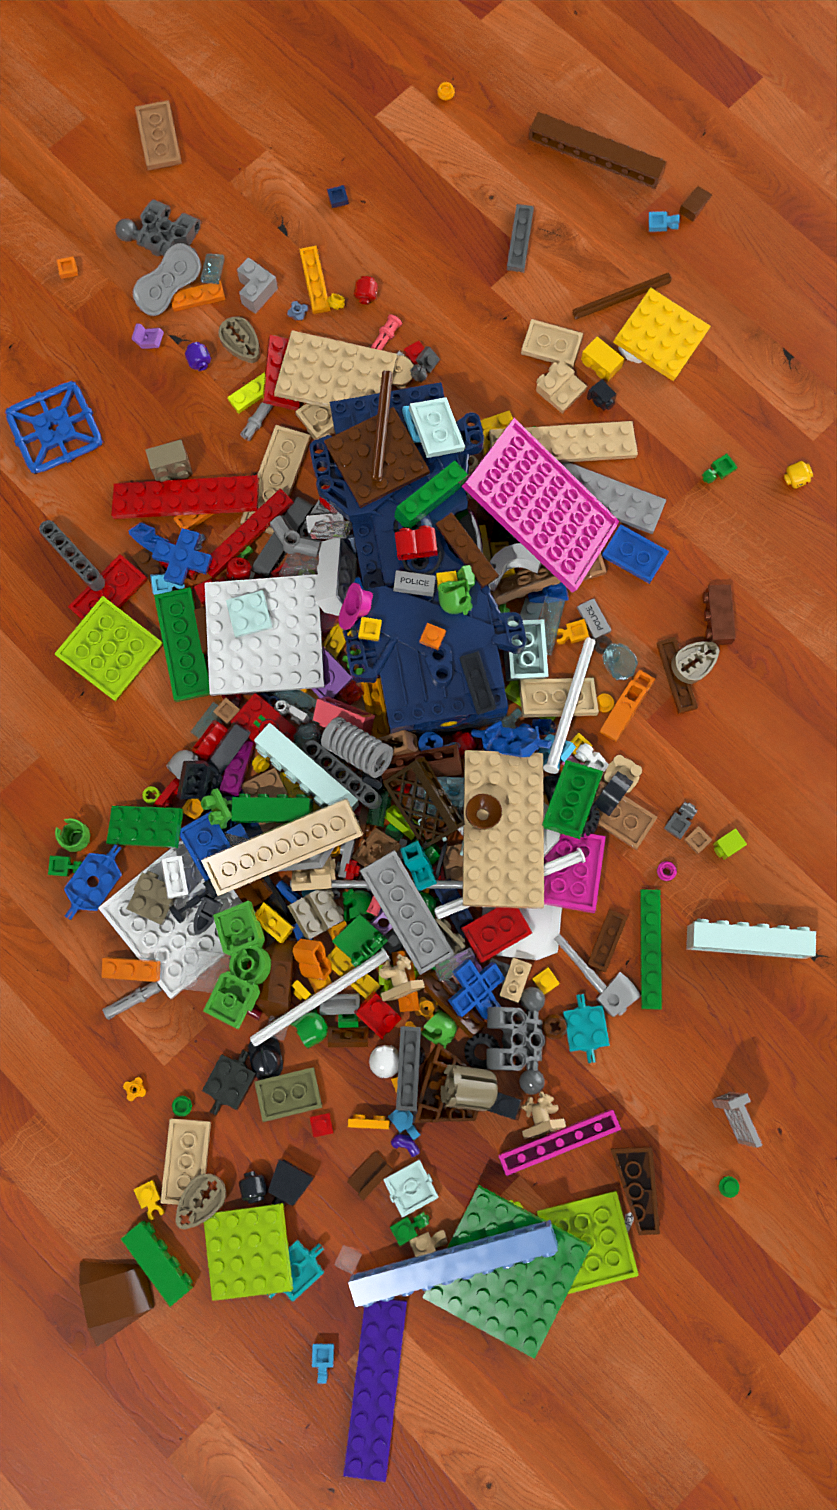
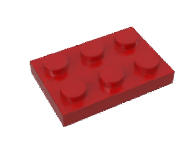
[461,907,533,963]

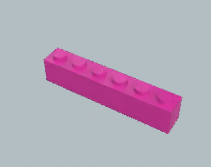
[498,1109,621,1176]

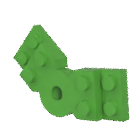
[203,901,271,1029]

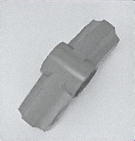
[270,515,321,557]

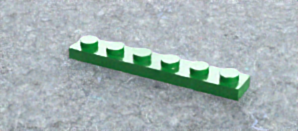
[640,889,662,1010]

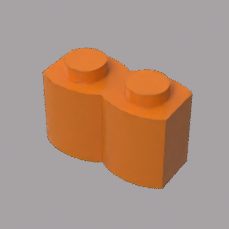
[293,939,332,981]

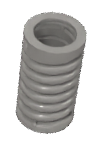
[321,717,393,778]

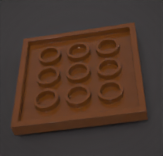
[324,407,430,508]

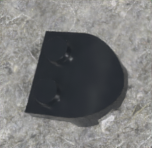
[177,760,222,802]

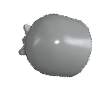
[166,750,199,780]

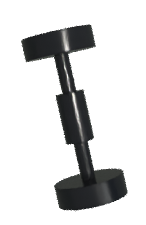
[169,880,218,924]

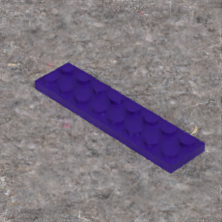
[343,1299,407,1482]

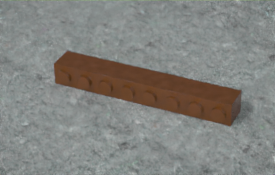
[528,112,667,189]

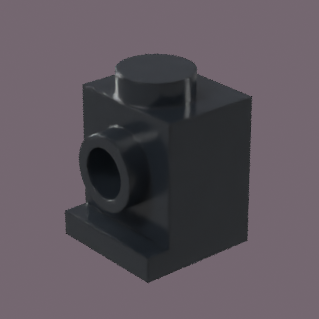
[587,379,616,411]

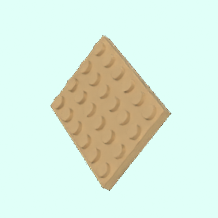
[274,331,397,408]

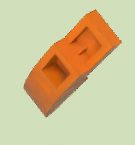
[600,670,656,742]

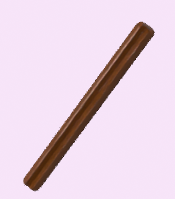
[572,273,672,319]
[371,370,392,482]

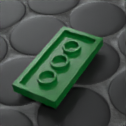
[542,760,603,839]
[106,806,183,848]

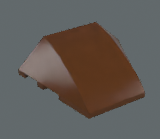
[413,1043,478,1123]
[79,1261,154,1347]

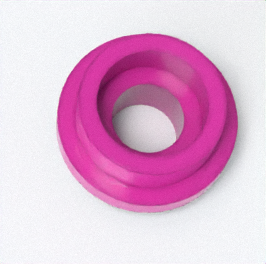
[657,861,677,881]

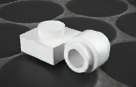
[274,700,311,726]
[575,743,609,772]

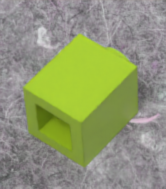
[713,828,747,860]

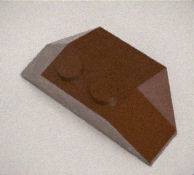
[255,940,297,1020]

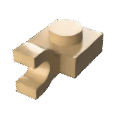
[409,1230,448,1257]

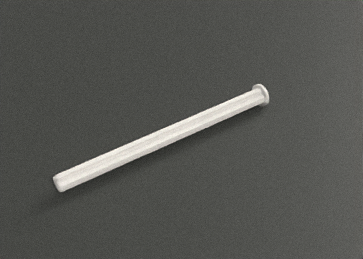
[543,637,595,774]
[435,848,585,919]
[250,947,391,1046]

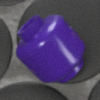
[185,342,211,371]

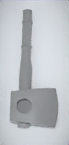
[554,934,641,1017]

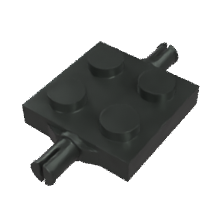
[202,1049,257,1115]

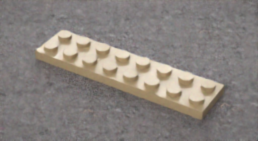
[489,421,638,463]
[201,798,363,896]

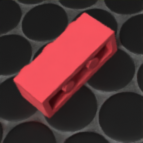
[313,696,375,735]

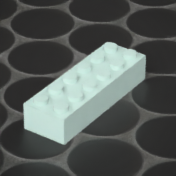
[254,723,359,811]
[686,919,816,959]

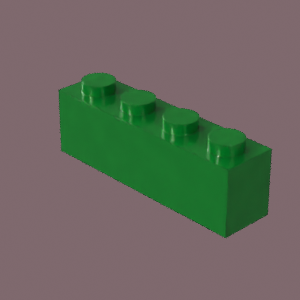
[394,461,468,528]
[231,794,313,823]
[121,1220,193,1307]

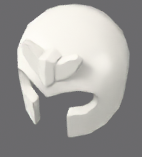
[369,1045,399,1078]

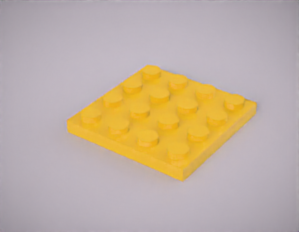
[613,288,711,381]

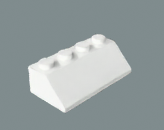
[314,536,358,616]

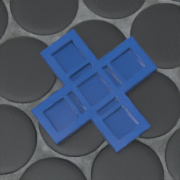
[152,528,212,586]
[448,959,505,1020]

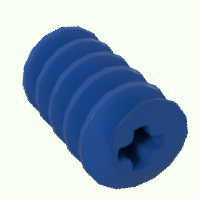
[418,732,443,751]

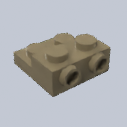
[126,871,176,926]
[288,888,344,940]

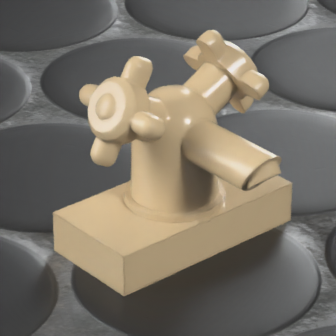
[379,954,425,1001]
[521,1092,566,1139]

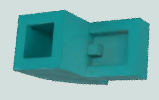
[400,841,437,891]

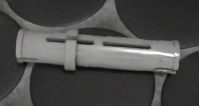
[240,403,273,441]
[103,982,162,1020]

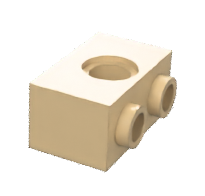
[499,958,532,1004]

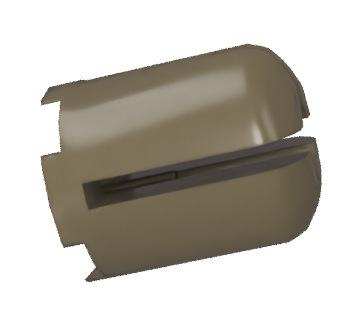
[441,1065,498,1111]

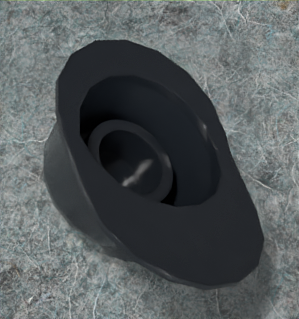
[248,1035,283,1080]

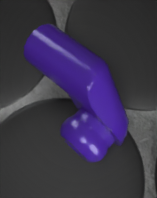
[391,1134,420,1157]

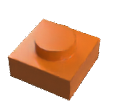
[57,256,79,279]
[420,623,446,650]

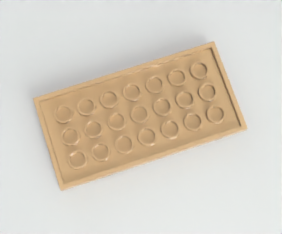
[462,750,544,909]

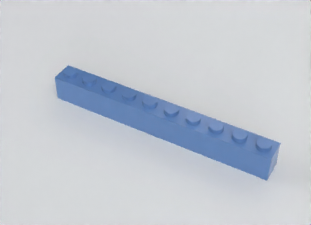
[348,1220,558,1307]

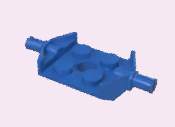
[471,721,552,757]
[64,844,122,920]

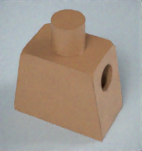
[376,730,419,756]

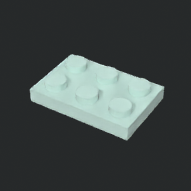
[409,398,465,458]

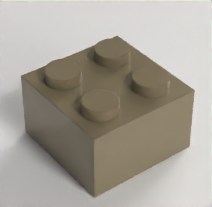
[145,440,193,482]

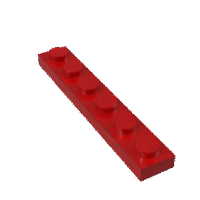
[207,488,294,579]

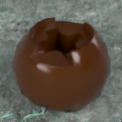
[542,1014,567,1040]

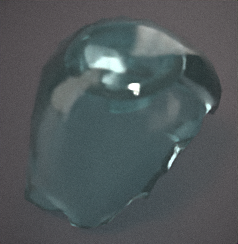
[602,643,638,680]
[293,723,323,755]

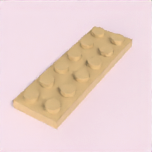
[240,425,311,534]

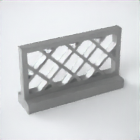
[712,1092,763,1148]

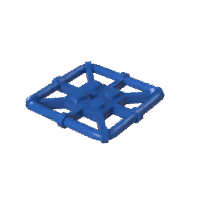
[5,381,103,474]

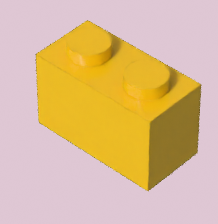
[581,337,624,382]

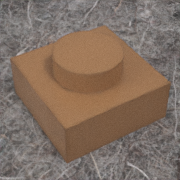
[213,698,240,725]
[684,826,712,854]

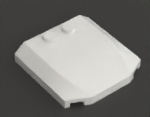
[482,905,562,961]

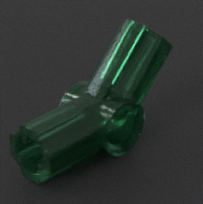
[366,781,395,827]

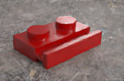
[354,991,402,1039]

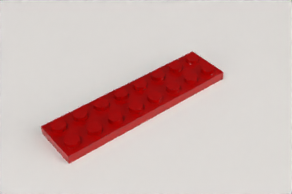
[111,475,259,519]

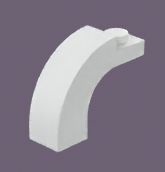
[488,543,542,592]

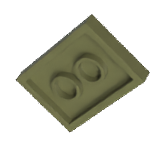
[254,1067,323,1122]

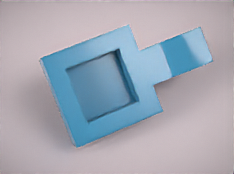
[649,211,680,232]
[388,1110,421,1140]
[312,1343,334,1384]

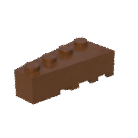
[611,1146,660,1235]

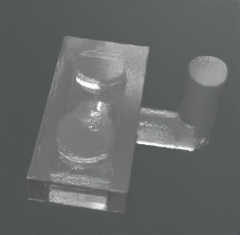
[310,504,352,539]
[435,948,475,989]

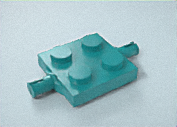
[563,994,610,1064]
[267,1240,325,1302]

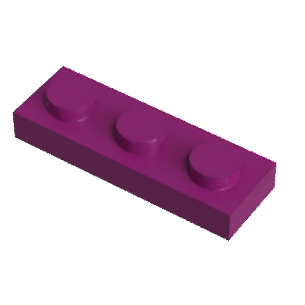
[219,741,254,796]

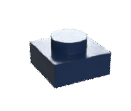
[327,185,349,208]

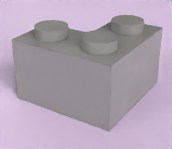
[237,258,278,314]

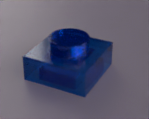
[532,719,556,735]

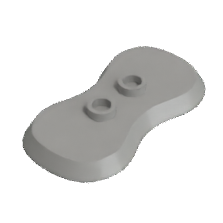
[133,243,201,316]

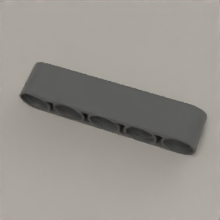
[252,496,315,578]
[39,520,105,591]
[303,740,382,809]

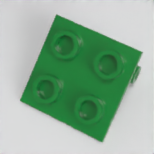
[332,914,388,967]

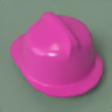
[339,583,373,630]

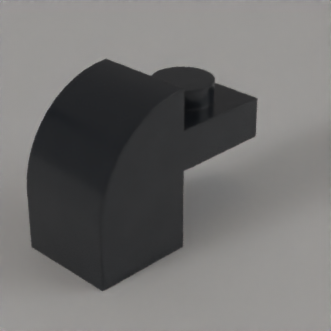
[594,771,633,816]

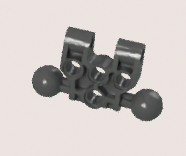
[115,199,201,256]
[486,987,545,1095]

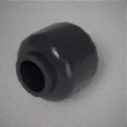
[238,1171,268,1204]

